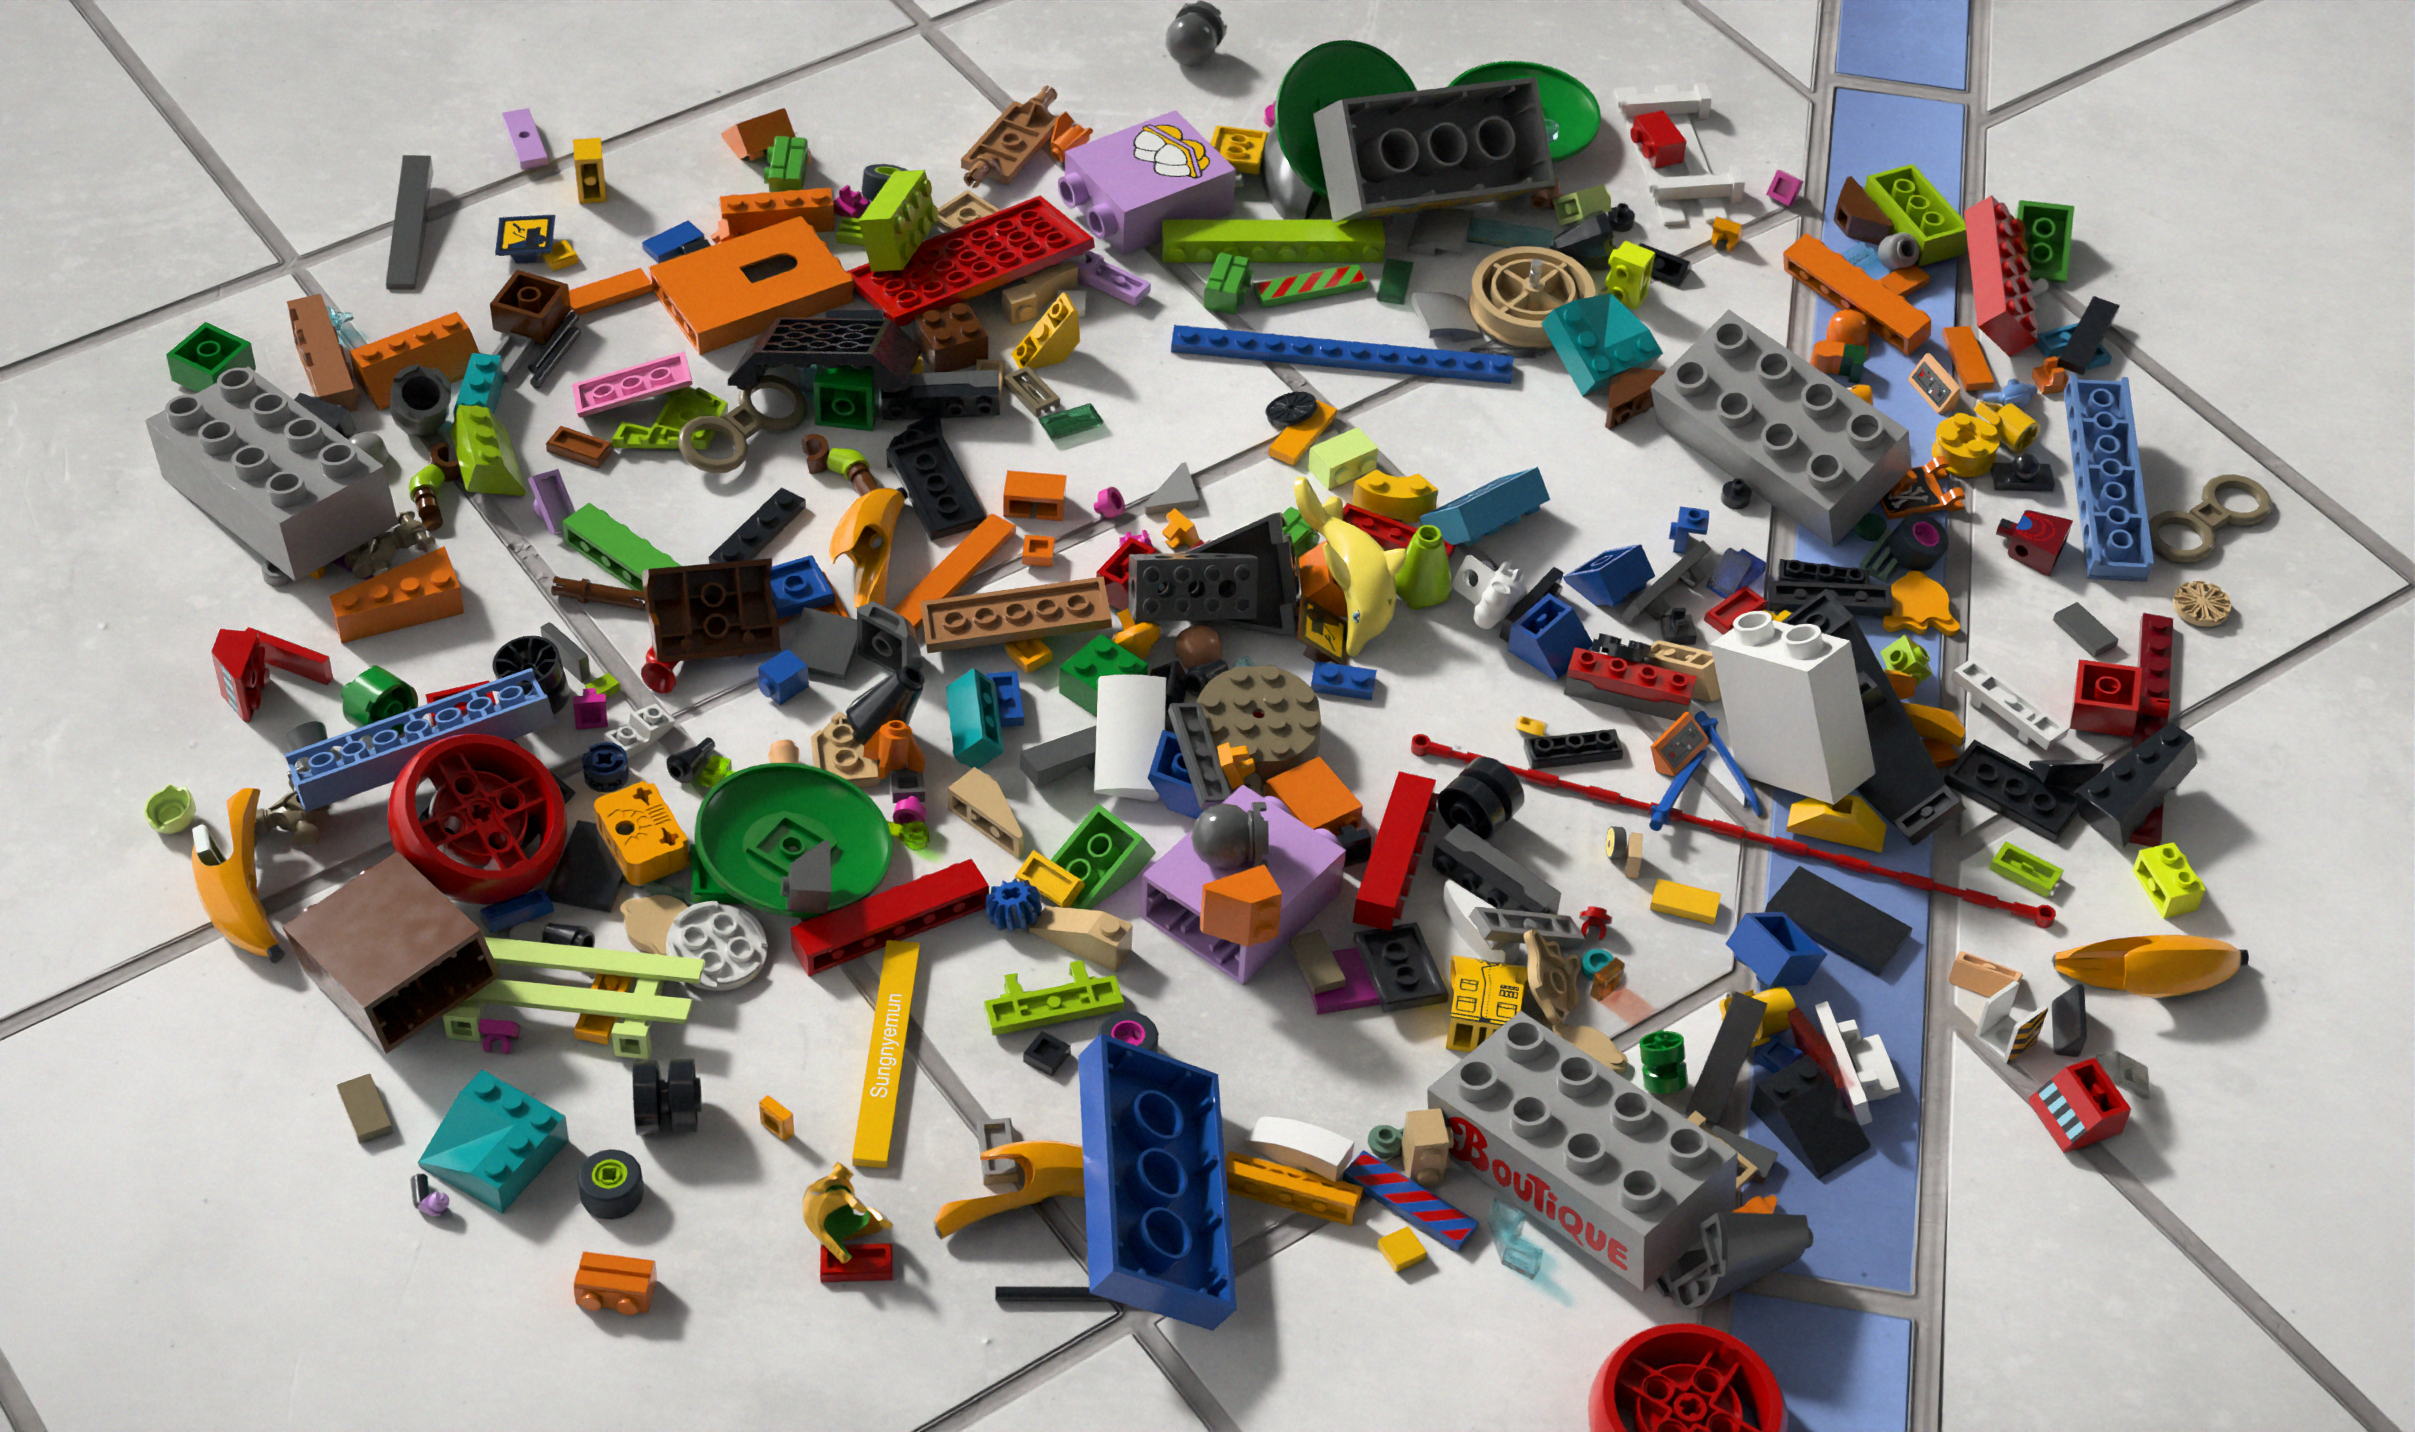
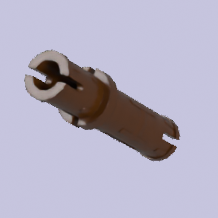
[551,576,645,611]

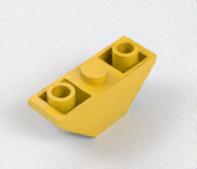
[1011,292,1080,370]
[1786,794,1887,853]

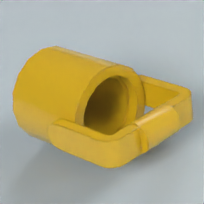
[1974,401,2040,453]
[1719,986,1798,1048]

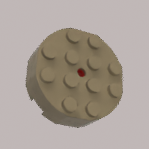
[1197,665,1322,785]

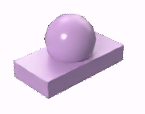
[528,469,576,535]

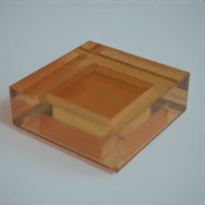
[1590,957,1625,1002]

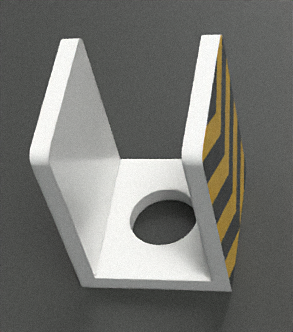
[1975,980,2048,1064]

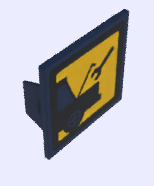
[495,214,556,264]

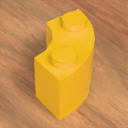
[1352,469,1438,523]

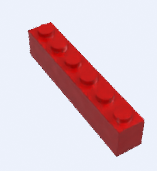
[1353,771,1439,931]
[790,858,989,977]

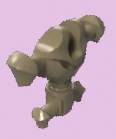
[344,511,436,579]
[254,771,331,848]

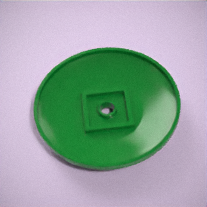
[1275,40,1417,198]
[1448,61,1601,163]
[694,763,892,918]

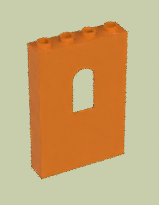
[648,216,855,355]

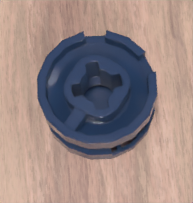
[582,742,629,793]

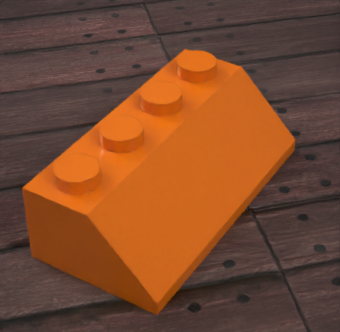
[719,188,835,235]
[350,311,480,411]

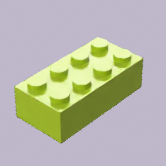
[1864,164,1968,267]
[858,170,938,272]

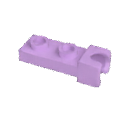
[1075,251,1151,306]

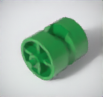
[1639,1030,1688,1095]

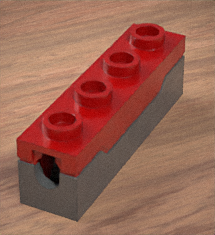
[1564,647,1696,721]

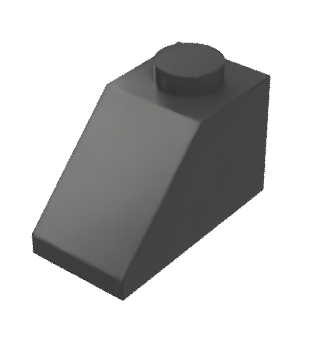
[780,841,832,914]

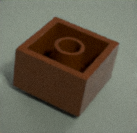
[490,270,571,345]
[913,301,988,373]

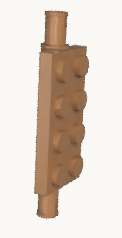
[961,85,1058,188]

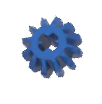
[985,878,1042,934]

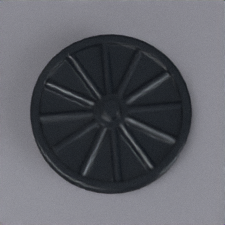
[1265,392,1317,426]

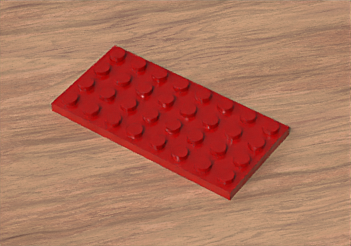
[846,195,1095,326]

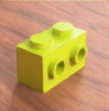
[1605,241,1655,310]
[2132,842,2206,919]

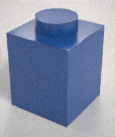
[758,649,809,705]

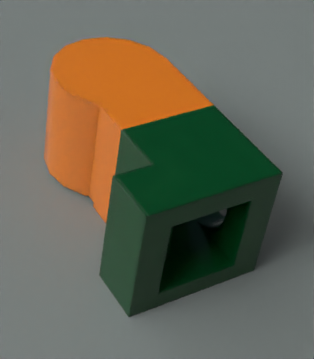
[1810,340,1867,384]

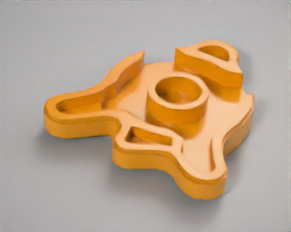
[1882,571,1960,637]

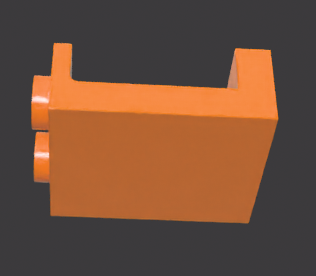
[1265,756,1363,836]

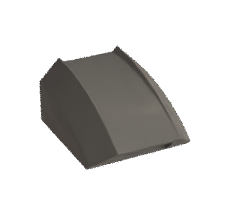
[857,601,923,673]

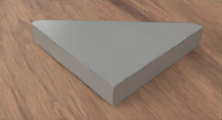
[1144,462,1199,515]

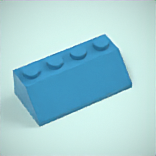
[1419,467,1551,547]

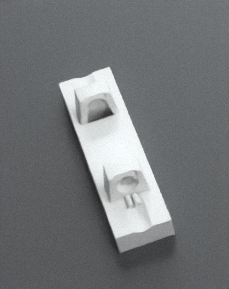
[1951,657,2069,750]
[1815,1001,1882,1126]

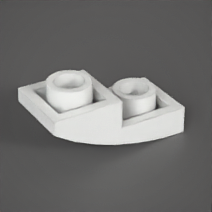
[603,703,675,759]
[1847,1034,1901,1101]

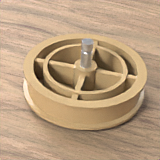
[1469,246,1595,349]

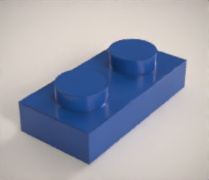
[1311,661,1377,701]
[986,671,1024,727]

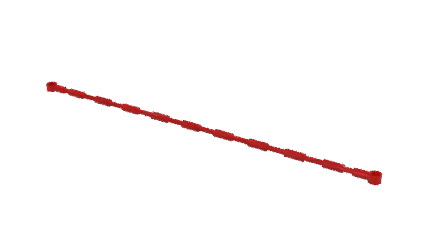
[1411,734,2056,928]

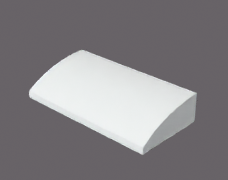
[1094,675,1166,802]

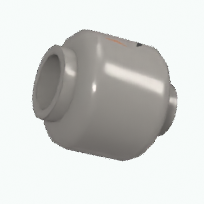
[1878,232,1920,270]

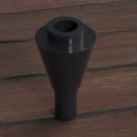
[666,737,715,783]

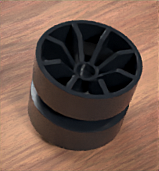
[492,636,570,715]
[1437,757,1525,842]
[633,1058,702,1136]

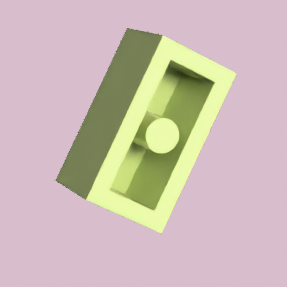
[1552,184,1612,226]
[1308,427,1378,490]

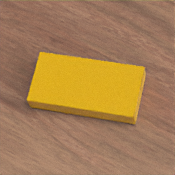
[1014,850,1086,908]
[1650,878,1721,925]

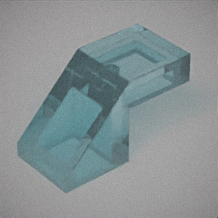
[1487,1198,1543,1280]

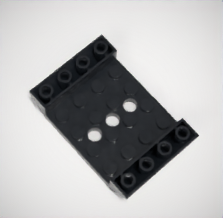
[727,317,921,392]

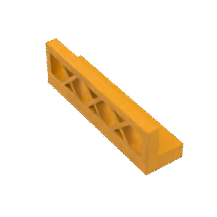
[1225,1151,1364,1226]

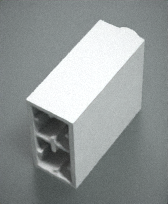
[1710,611,1876,805]

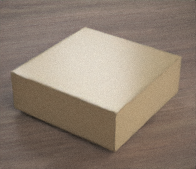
[1625,832,1643,879]

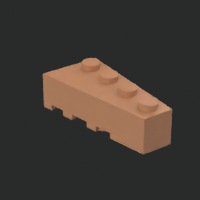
[287,294,361,412]

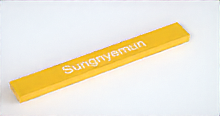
[852,940,920,1168]

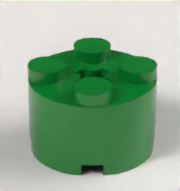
[341,665,418,738]

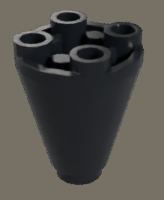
[846,666,925,745]

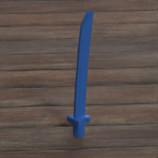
[1694,711,1763,816]
[1649,750,1707,831]

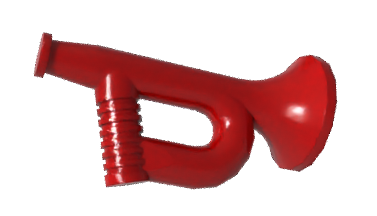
[641,645,679,694]

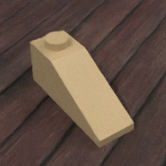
[1642,640,1721,702]
[948,767,1023,860]
[1029,906,1133,972]

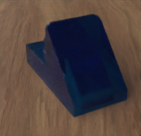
[1706,548,1767,599]

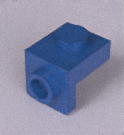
[1669,506,1709,554]

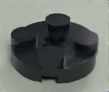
[1591,633,1654,664]

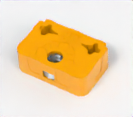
[594,781,689,886]

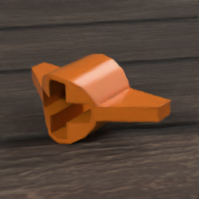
[1732,1194,1778,1214]

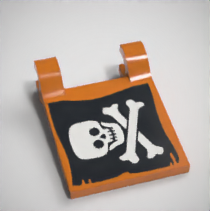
[1880,456,1965,519]

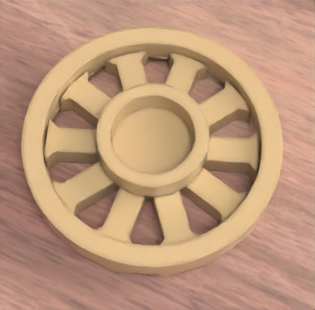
[2173,581,2231,627]

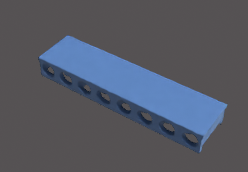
[2064,374,2154,582]
[284,668,557,813]

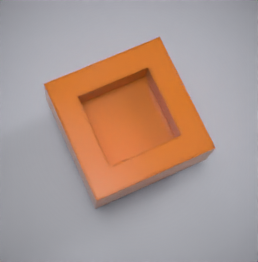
[1022,535,1055,567]

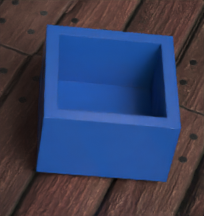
[1725,912,1827,987]

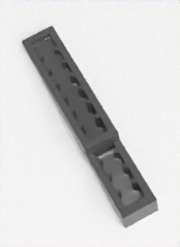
[386,155,433,290]
[1020,711,1175,789]

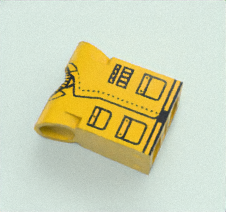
[1446,955,1530,1053]

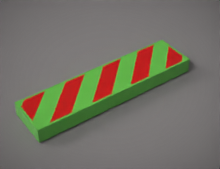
[1253,264,1368,308]

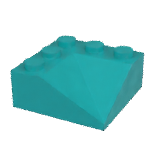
[1541,293,1663,396]
[418,1070,569,1214]

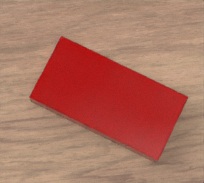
[1704,585,1768,635]
[820,1243,893,1282]

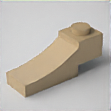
[1002,260,1078,325]

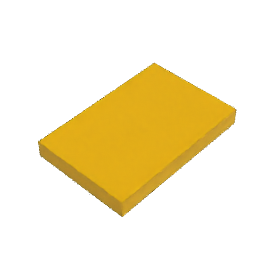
[1210,125,1269,174]

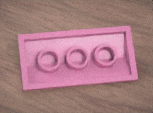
[572,351,693,418]

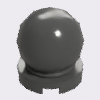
[1165,0,1227,67]
[390,364,451,437]
[1191,802,1269,870]

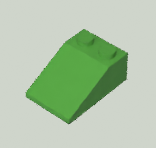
[2015,200,2074,283]
[1050,803,1156,910]

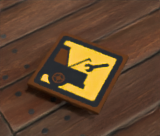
[1297,594,1348,666]

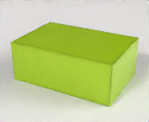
[585,672,620,698]

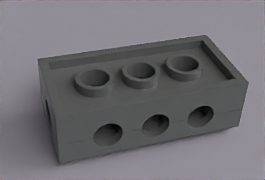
[1128,552,1258,622]

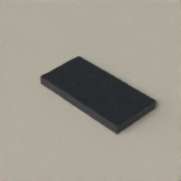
[886,433,986,541]
[1944,739,2079,843]
[1765,866,1913,975]

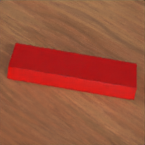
[245,627,333,685]

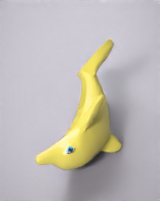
[1294,477,1407,657]

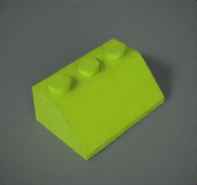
[450,405,526,496]

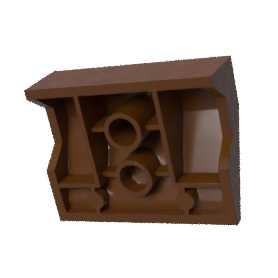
[642,558,781,663]

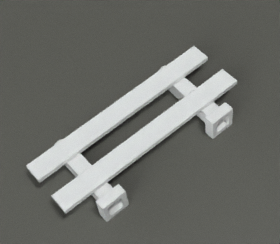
[1614,82,1745,226]

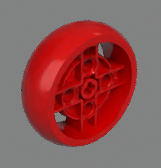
[387,733,568,905]
[1588,1323,1788,1432]

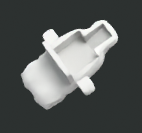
[1452,555,1527,629]

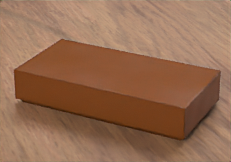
[546,425,613,469]

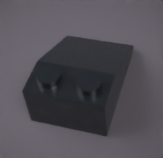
[1750,1055,1871,1179]

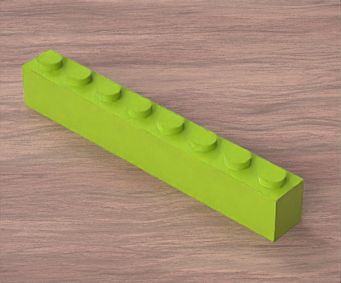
[1161,220,1385,263]

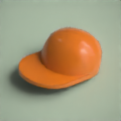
[1826,310,1870,357]

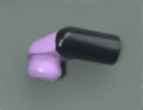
[410,1174,450,1216]

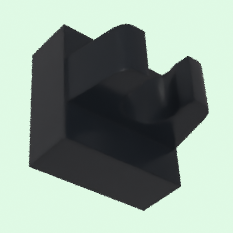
[1660,608,1697,645]
[1336,824,1372,867]

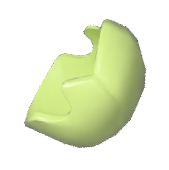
[144,784,196,834]

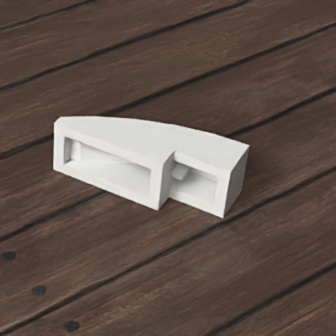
[1442,879,1520,964]
[1244,1117,1354,1182]

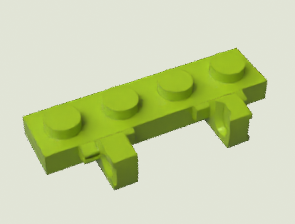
[984,960,1124,1036]

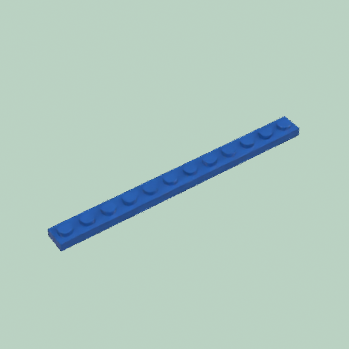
[1171,325,1513,384]

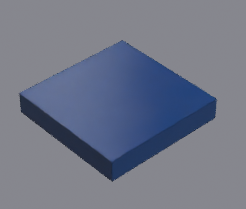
[770,555,835,619]

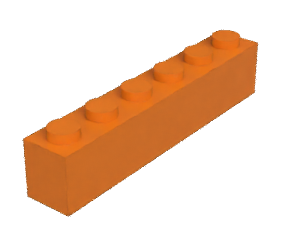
[1783,233,1931,356]

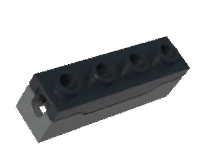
[881,370,1000,420]
[1432,824,1561,915]

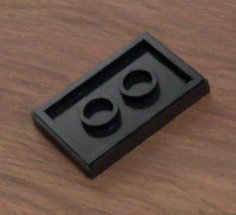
[546,820,624,913]
[1353,922,1449,1013]

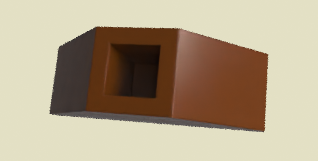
[1833,176,1894,245]
[1605,367,1666,430]

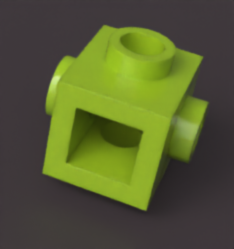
[1880,635,1933,686]

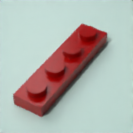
[1342,503,1456,561]

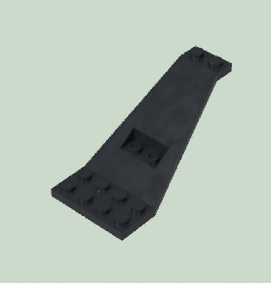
[1781,589,1966,846]

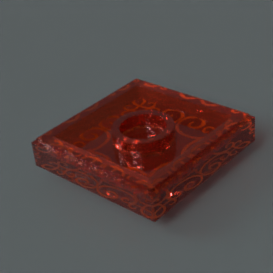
[1787,1007,1844,1090]

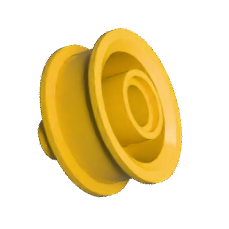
[1931,413,2000,477]

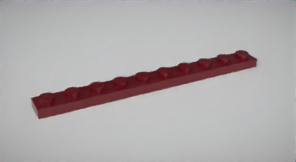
[2128,613,2173,847]

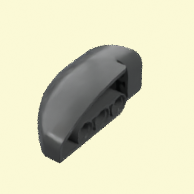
[1261,124,1322,220]

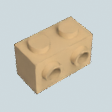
[1401,1108,1454,1187]

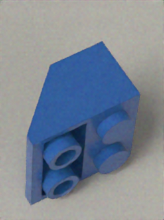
[1507,593,1593,681]

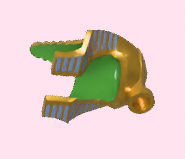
[802,1162,893,1263]

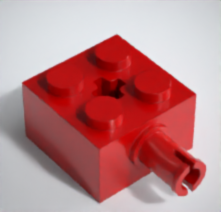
[2070,659,2170,737]

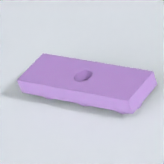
[502,108,548,169]

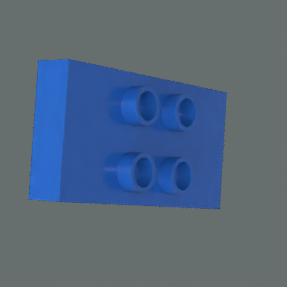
[1078,1033,1237,1331]

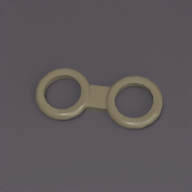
[678,375,807,474]
[2148,474,2272,563]

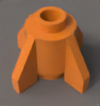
[1050,111,1094,163]
[863,720,925,779]

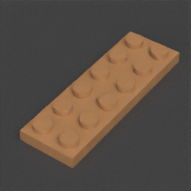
[920,577,1112,653]

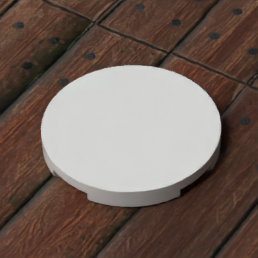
[666,901,768,991]

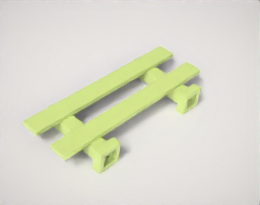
[443,937,705,1060]

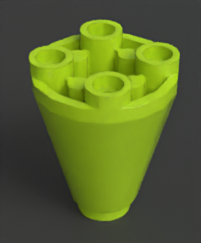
[1395,525,1453,610]

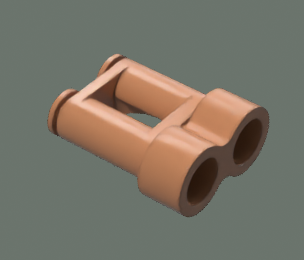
[1531,178,1563,210]

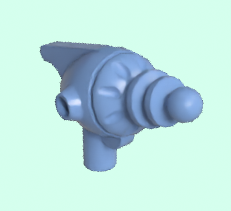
[1983,379,2038,410]

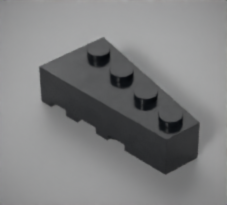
[2075,722,2197,848]

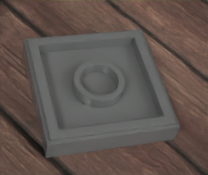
[789,607,858,680]

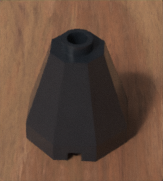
[1549,210,1617,269]

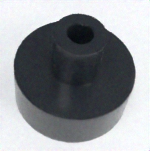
[1607,203,1635,232]
[1721,478,1752,509]

